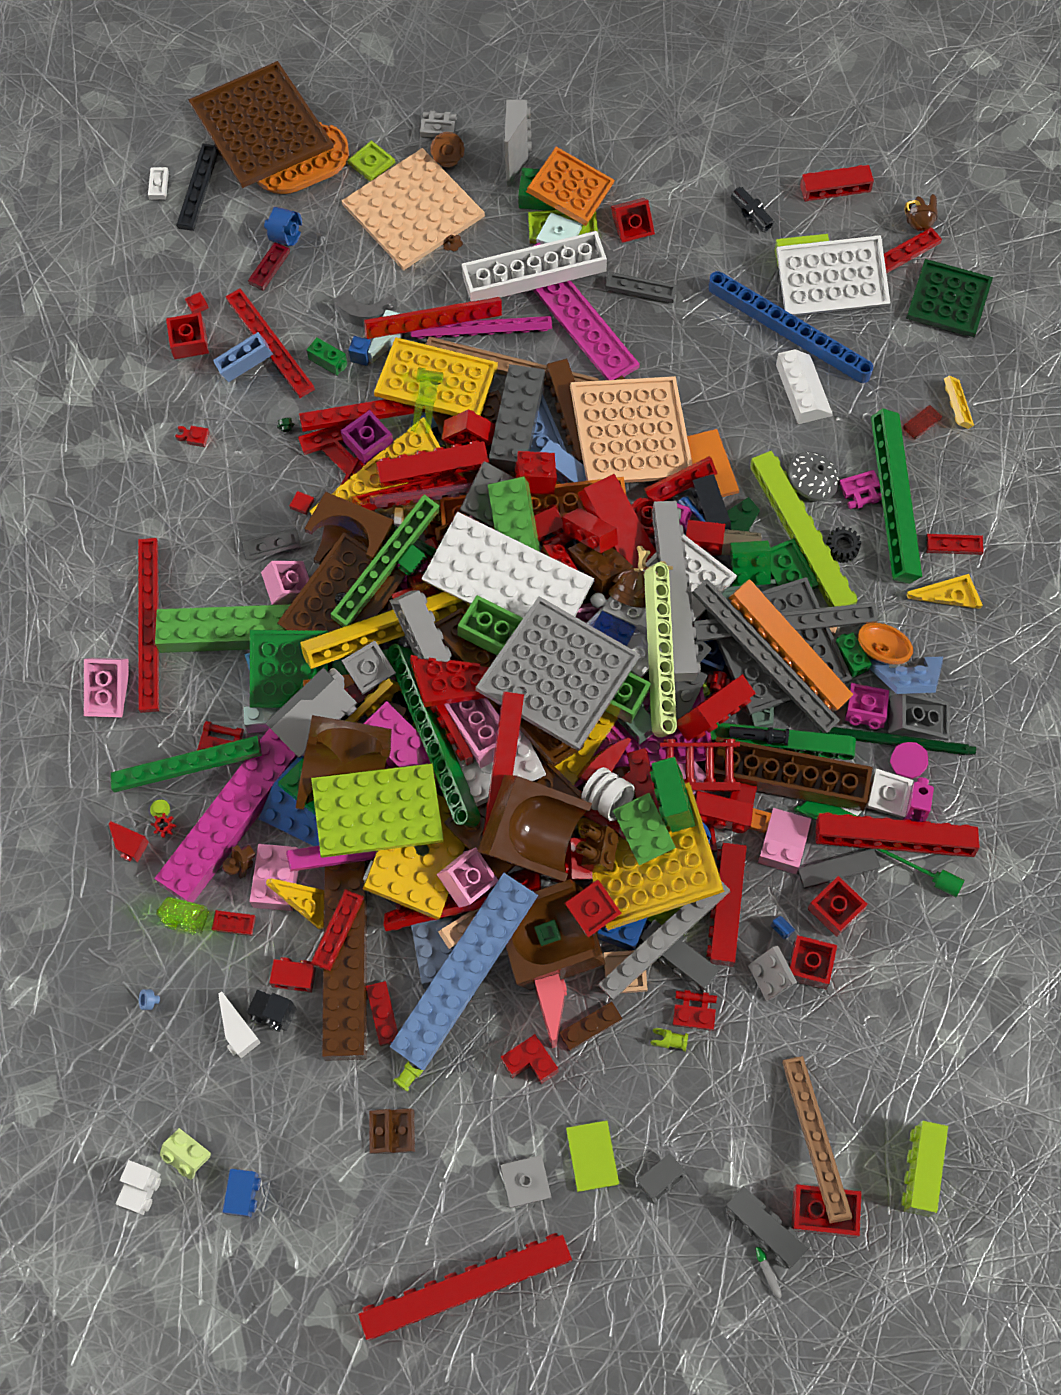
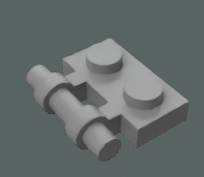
[420,110,457,137]

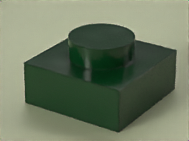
[534,919,561,946]

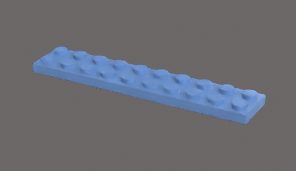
[390,873,538,1070]

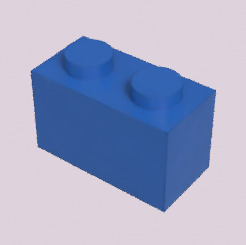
[223,1169,261,1218]

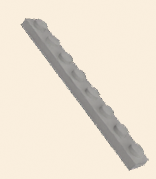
[598,881,730,1001]

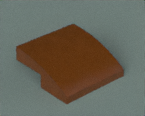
[369,1108,415,1154]

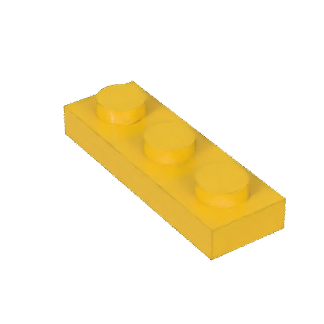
[944,375,974,429]

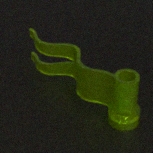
[411,367,444,434]

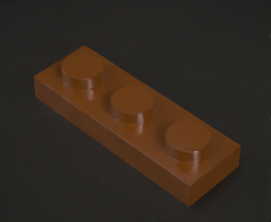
[559,1002,623,1051]

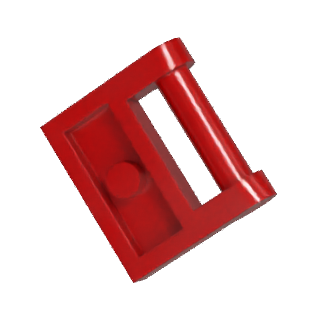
[197,721,244,751]

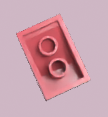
[535,974,567,1048]

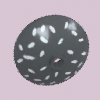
[788,451,840,501]

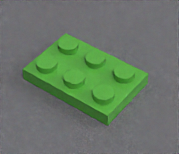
[613,793,676,866]

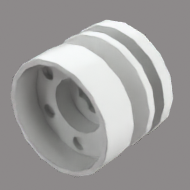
[582,767,635,821]

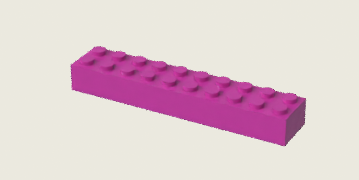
[154,728,298,906]

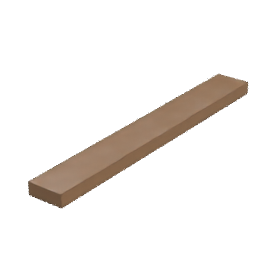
[782,1056,852,1223]

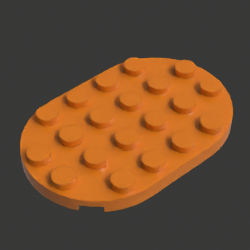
[257,122,349,194]

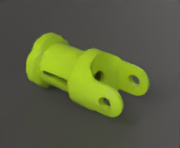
[650,1028,689,1052]
[393,1061,424,1092]

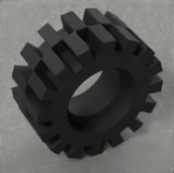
[826,526,861,563]

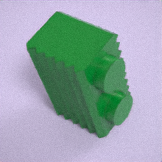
[397,544,428,576]

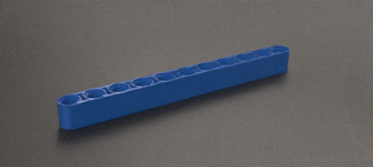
[708,271,873,383]

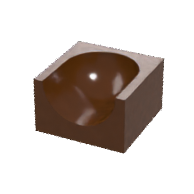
[478,775,592,882]
[506,879,606,991]

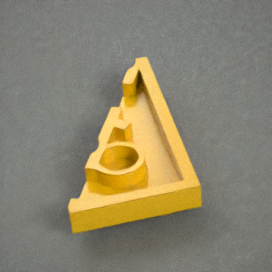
[906,574,983,609]
[345,678,403,723]
[266,878,324,929]

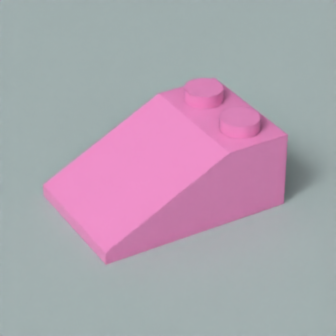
[84,658,128,717]
[758,808,811,874]

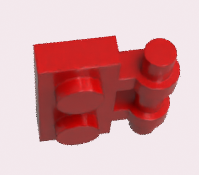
[673,990,717,1031]

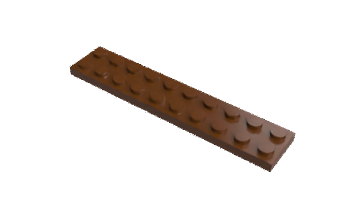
[434,608,584,767]

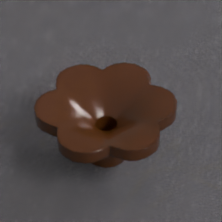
[443,235,463,252]

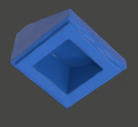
[771,916,795,940]

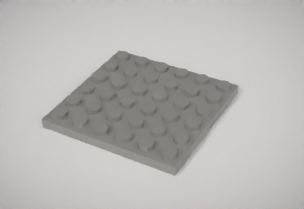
[476,596,640,751]

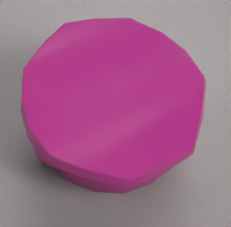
[890,742,928,779]

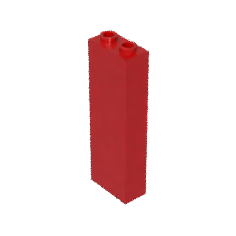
[577,473,656,569]

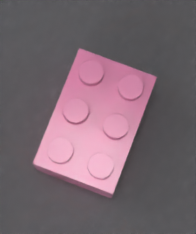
[250,844,298,911]

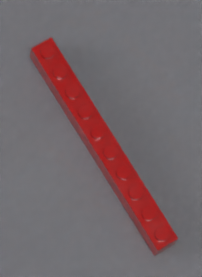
[358,1233,572,1341]

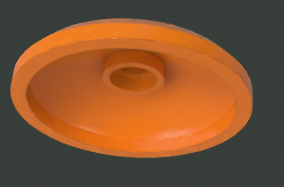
[858,623,913,665]

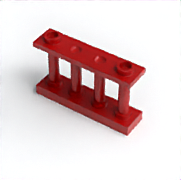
[660,739,740,792]

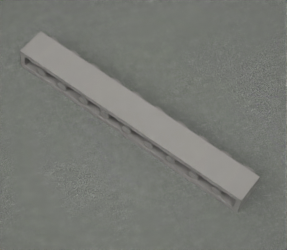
[652,501,701,682]

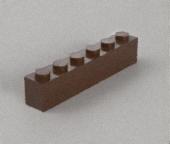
[545,358,584,465]

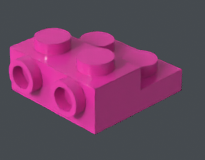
[845,683,889,729]

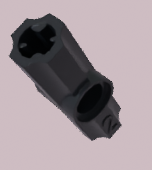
[731,186,775,233]

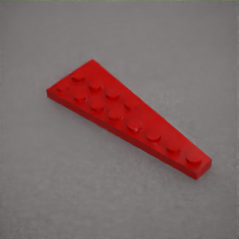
[383,869,542,931]

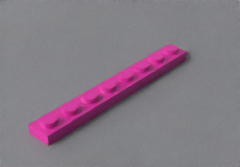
[411,316,552,339]

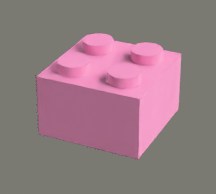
[261,561,309,605]
[437,848,498,908]

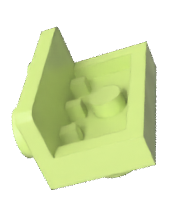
[160,1128,211,1180]

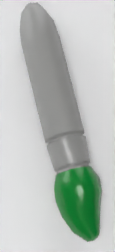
[755,1247,781,1299]

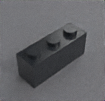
[691,474,731,530]

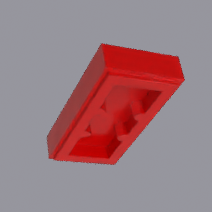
[211,910,256,936]

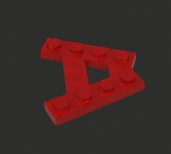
[298,424,364,486]
[579,748,663,842]

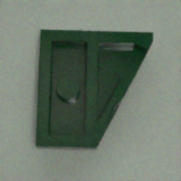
[727,497,760,532]

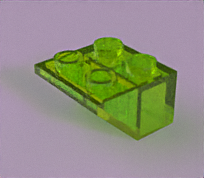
[156,897,209,935]

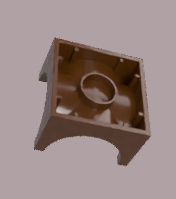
[304,492,395,565]
[295,715,392,809]

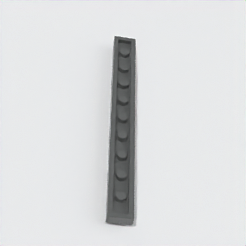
[692,579,840,733]
[692,603,878,642]

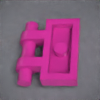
[839,470,882,509]

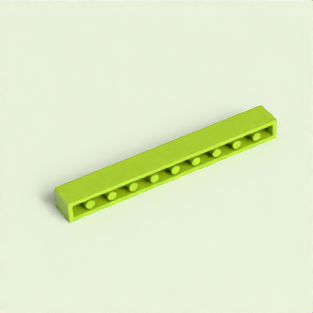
[750,450,858,607]

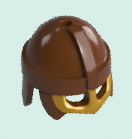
[904,194,938,231]

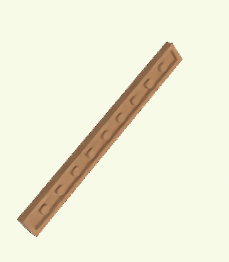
[426,337,599,386]

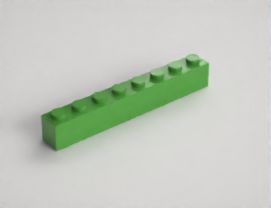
[331,495,439,627]

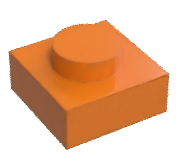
[749,808,772,834]

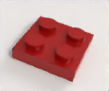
[564,879,622,937]

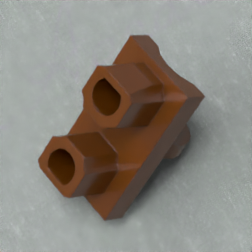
[223,845,255,879]

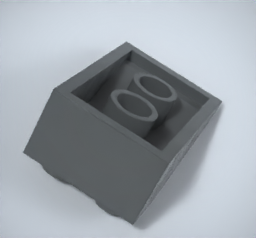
[888,693,950,740]

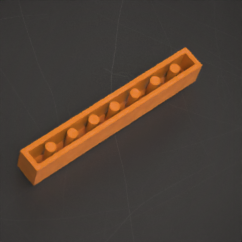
[728,579,854,712]

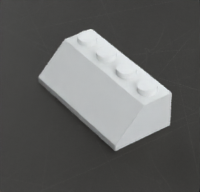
[776,349,833,424]

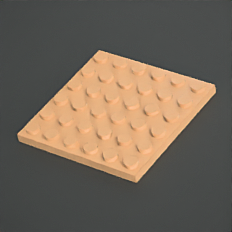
[342,148,485,271]
[570,376,692,483]

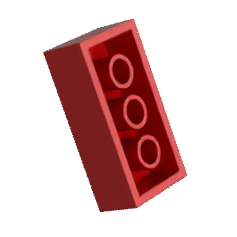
[676,674,756,742]

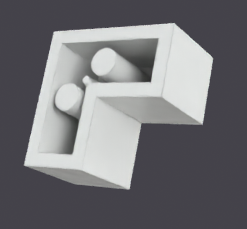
[116,1160,161,1215]

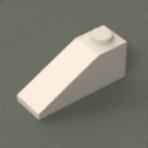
[218,992,261,1058]

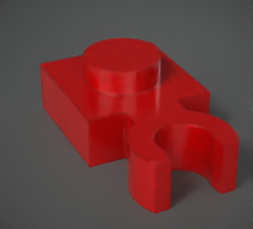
[175,426,210,447]

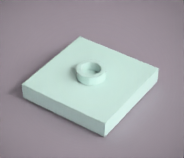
[536,213,582,244]

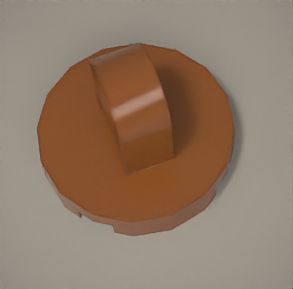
[431,132,465,167]

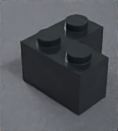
[247,989,297,1032]

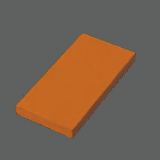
[687,429,739,497]

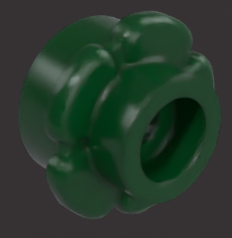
[277,418,295,432]

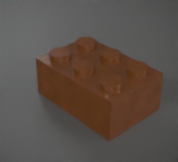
[568,542,633,596]

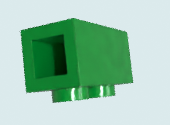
[306,337,347,376]
[836,632,871,679]

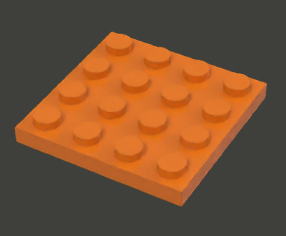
[526,147,615,226]

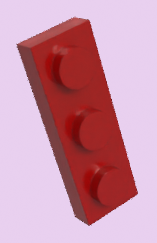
[366,981,398,1047]

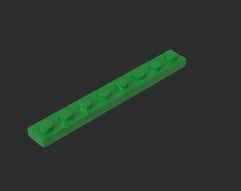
[111,736,262,793]

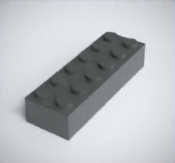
[489,364,545,473]

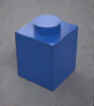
[348,336,371,366]

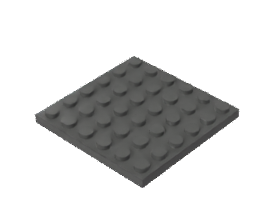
[704,577,852,715]

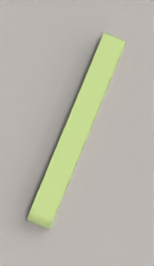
[644,562,677,737]

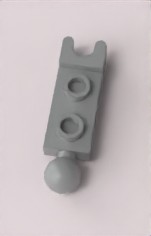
[590,593,647,635]

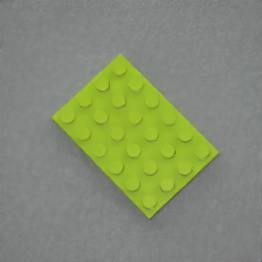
[311,764,443,858]

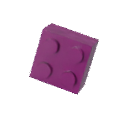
[341,410,393,465]

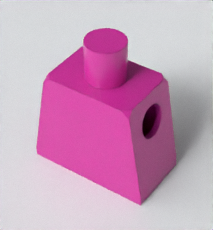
[904,777,934,822]

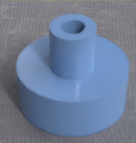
[139,989,160,1010]

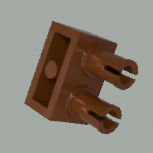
[576,822,619,873]

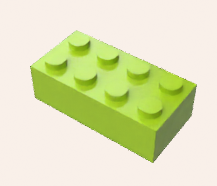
[901,1121,948,1217]

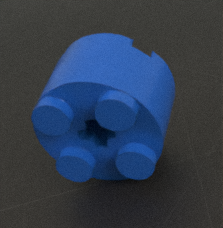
[264,207,302,246]

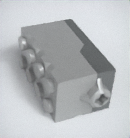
[266,668,357,758]

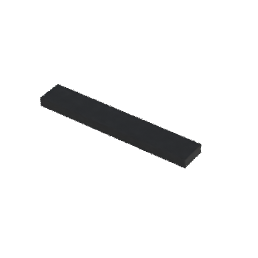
[176,143,219,231]

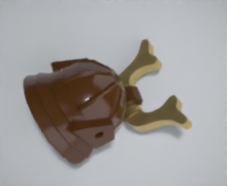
[608,546,673,608]

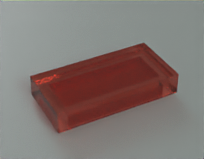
[903,405,942,440]

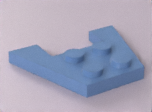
[869,656,943,694]

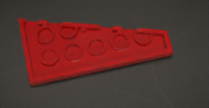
[410,655,489,707]

